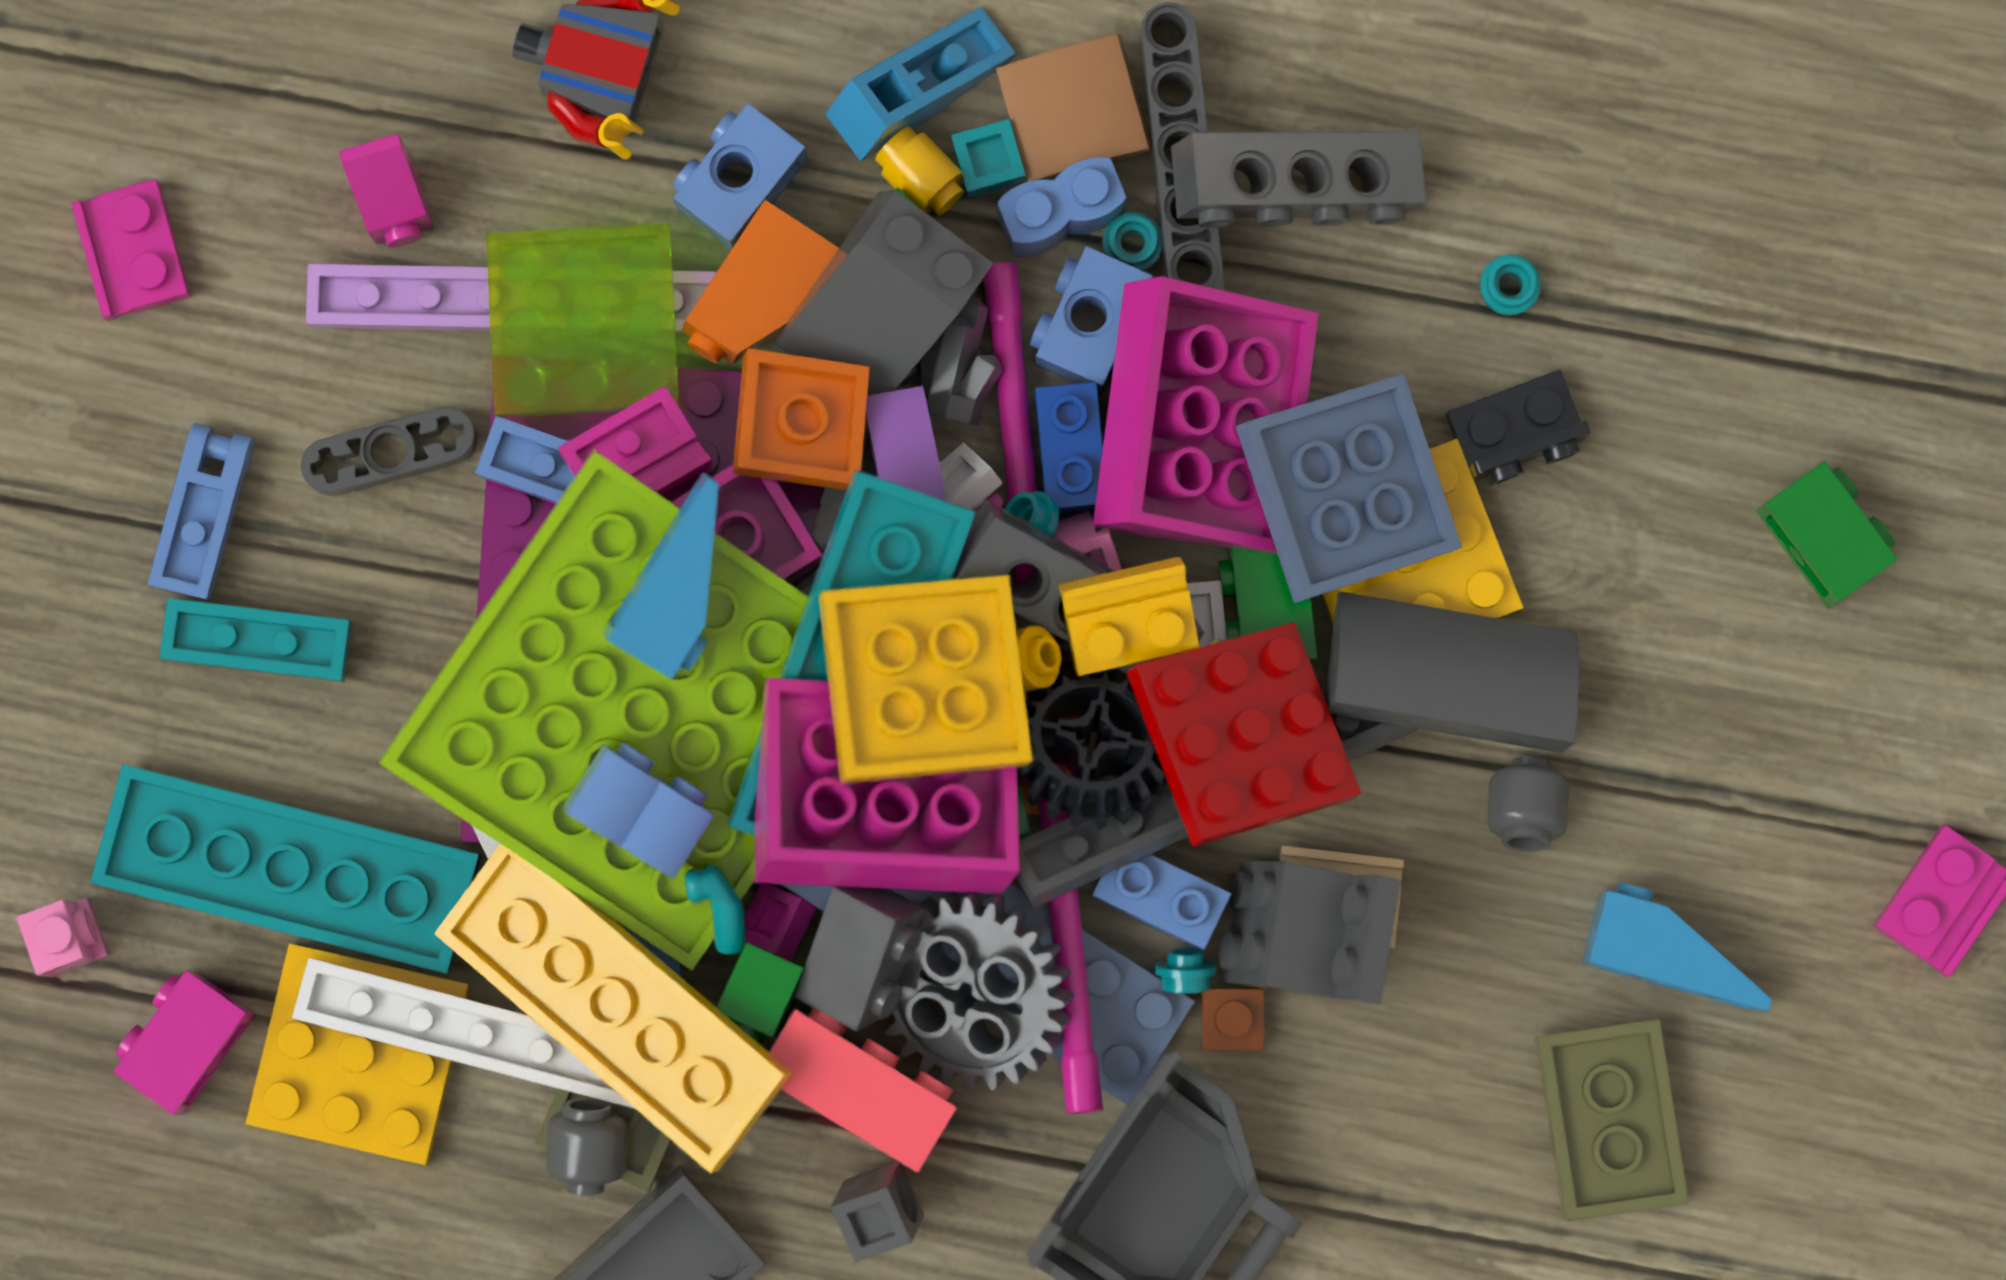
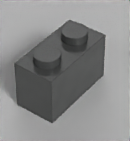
[794,886,925,1031]

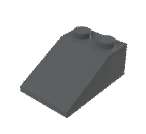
[774,190,993,396]

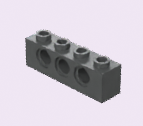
[1171,131,1426,228]
[953,499,1205,681]

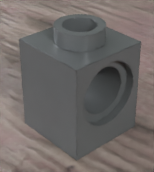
[831,1161,924,1262]

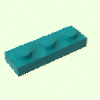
[159,598,353,683]

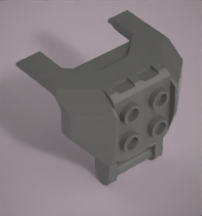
[1027,1053,1303,1280]

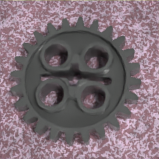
[885,891,1074,1091]

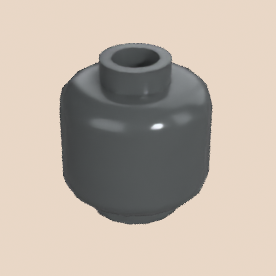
[1487,756,1569,852]
[546,1099,628,1195]

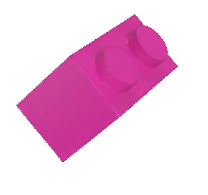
[113,970,256,1115]

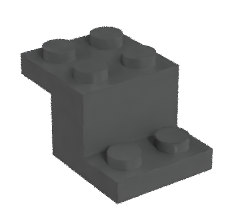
[1219,861,1401,1004]

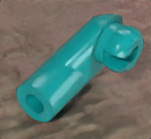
[684,864,746,954]

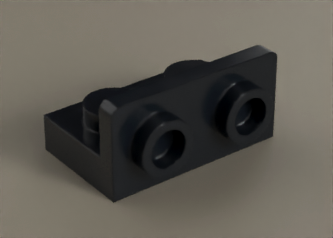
[1445,369,1591,486]

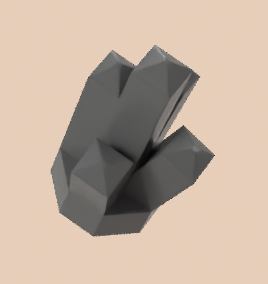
[921,297,1004,425]

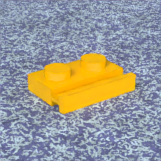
[1058,557,1200,676]

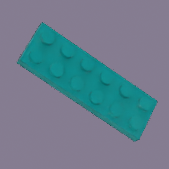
[727,469,976,835]
[90,764,481,974]

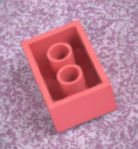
[769,1008,958,1173]

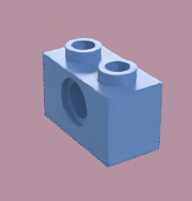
[673,103,808,250]
[1029,246,1153,395]
[1091,854,1231,951]

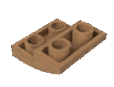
[996,34,1153,182]

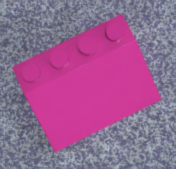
[1093,276,1319,554]
[755,678,1019,894]

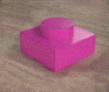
[744,883,817,962]

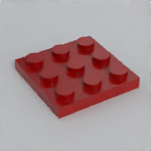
[1126,622,1361,847]

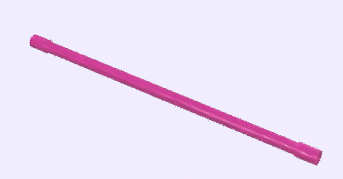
[983,262,1103,1114]

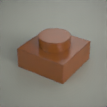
[1201,989,1264,1051]

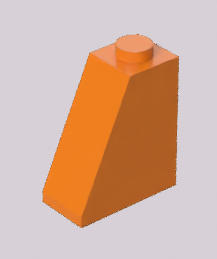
[681,199,839,364]

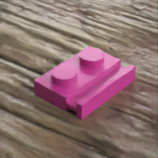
[71,178,191,321]
[558,386,712,495]
[1872,825,2006,977]

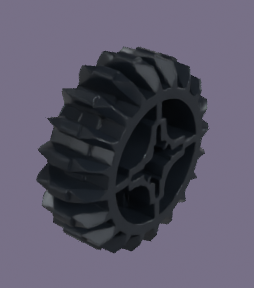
[1017,669,1167,831]

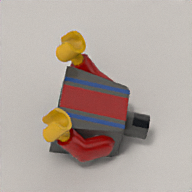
[512,0,680,160]

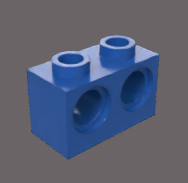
[1035,382,1103,517]

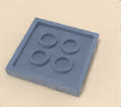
[1236,373,1462,603]

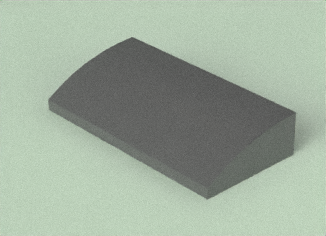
[1325,591,1579,753]
[553,1166,766,1280]

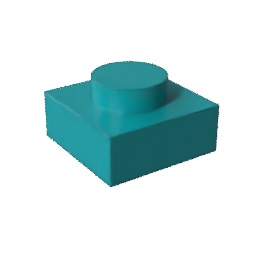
[951,119,1026,197]

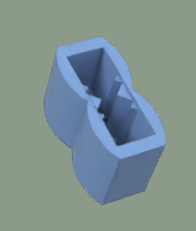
[997,157,1127,257]
[563,742,714,879]

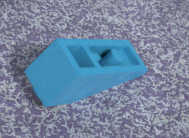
[825,7,1017,161]
[603,472,719,679]
[1581,883,1772,1012]

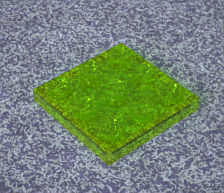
[486,223,680,418]

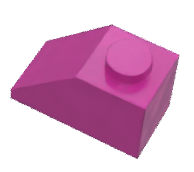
[338,133,434,247]

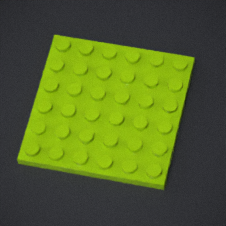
[379,450,809,971]

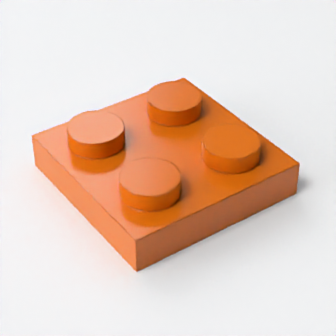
[732,348,870,490]

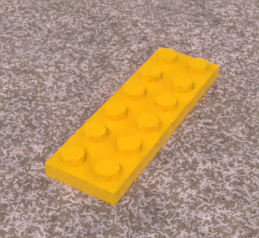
[434,844,792,1173]

